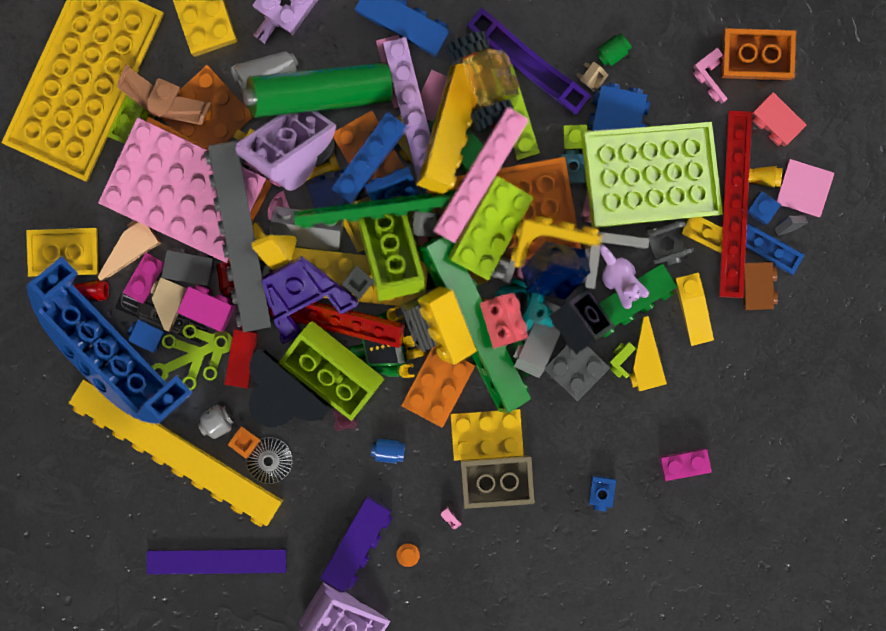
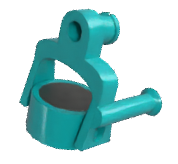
[494,278,553,343]

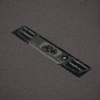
[115,292,208,344]

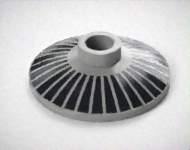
[246,437,292,484]

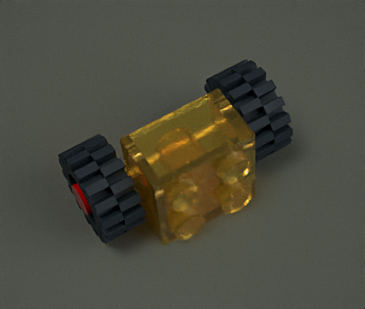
[445,31,520,133]

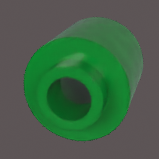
[596,33,632,67]

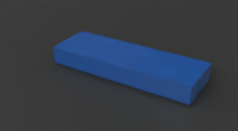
[746,223,805,275]

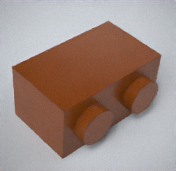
[743,262,778,310]

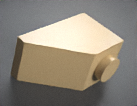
[151,278,188,331]

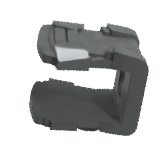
[645,221,693,266]

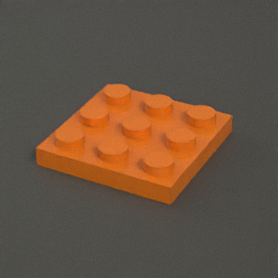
[162,65,254,147]

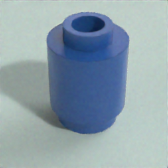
[371,438,405,464]

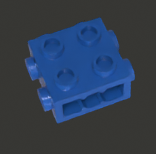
[588,82,650,131]

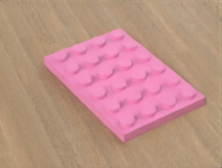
[98,118,266,263]

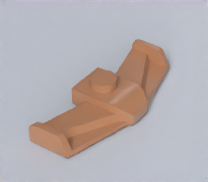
[117,65,212,125]

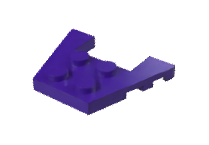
[262,256,359,344]

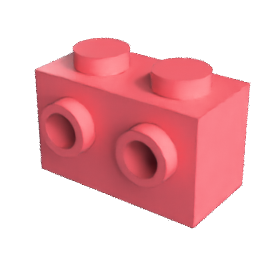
[480,293,528,348]

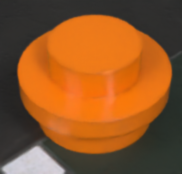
[396,543,420,567]

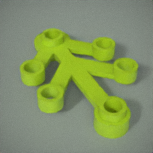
[152,324,232,390]

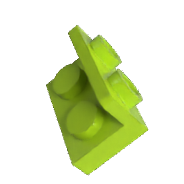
[107,95,155,144]

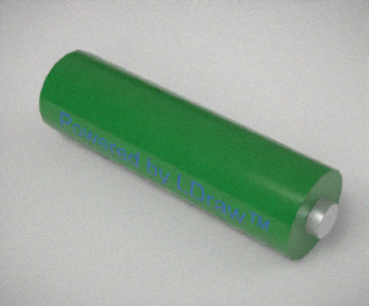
[244,62,393,118]

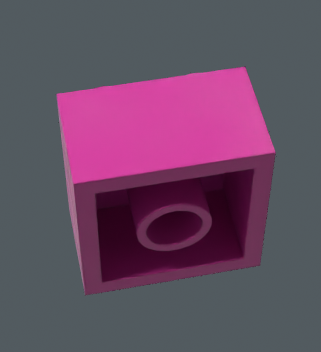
[177,284,236,332]

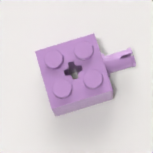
[252,0,318,44]

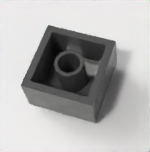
[544,344,610,402]

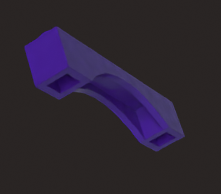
[467,7,591,116]

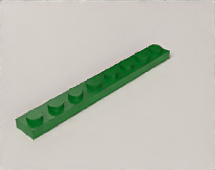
[293,190,457,228]

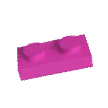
[123,253,164,304]

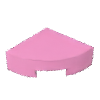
[268,191,290,220]
[441,506,461,529]

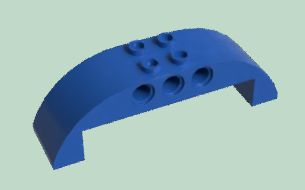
[27,256,193,424]

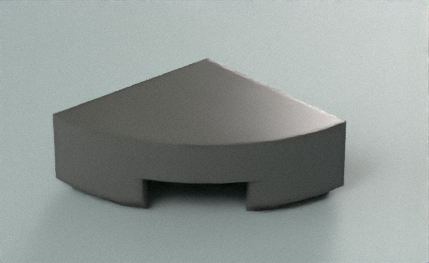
[774,215,808,235]

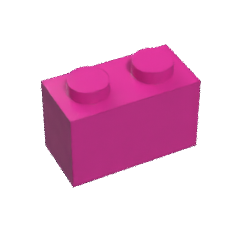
[659,448,712,481]

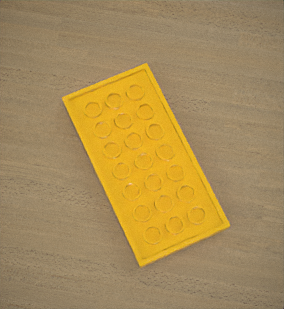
[1,0,164,182]

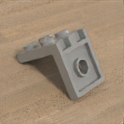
[579,232,649,289]

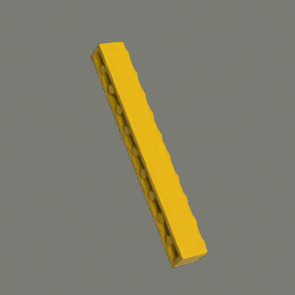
[69,379,283,527]

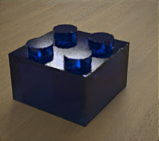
[521,241,591,299]

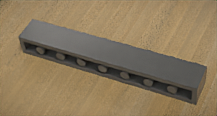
[204,140,271,332]

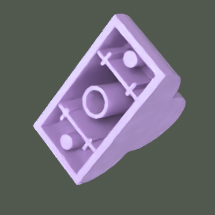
[236,111,336,191]
[298,582,390,631]

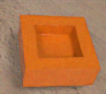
[228,426,261,459]

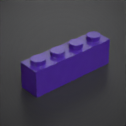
[320,496,393,593]

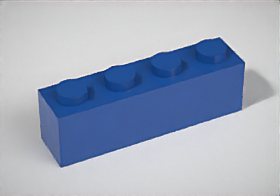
[354,0,450,57]
[332,112,409,203]

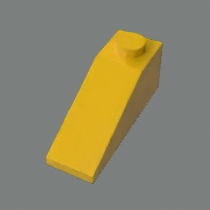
[674,273,714,346]
[629,316,667,391]

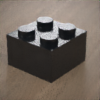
[549,289,615,354]

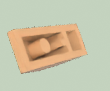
[98,220,161,281]

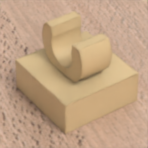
[576,62,608,93]

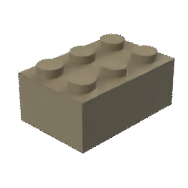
[461,455,535,509]

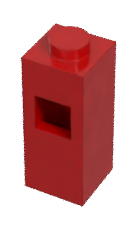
[224,326,259,389]

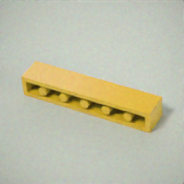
[417,61,484,195]

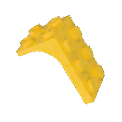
[512,216,604,268]

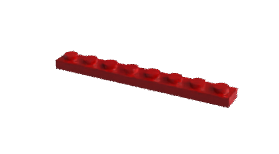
[719,111,752,298]

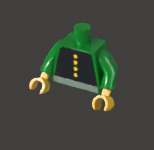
[350,306,415,378]

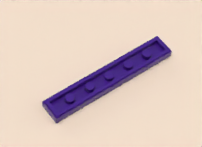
[147,549,287,574]

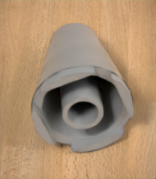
[231,51,298,97]

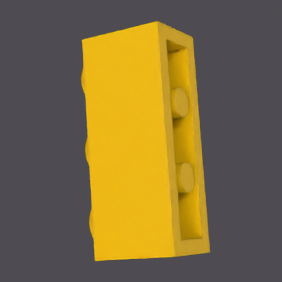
[418,286,477,365]

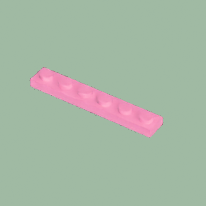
[433,107,529,243]

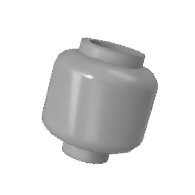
[198,404,234,439]

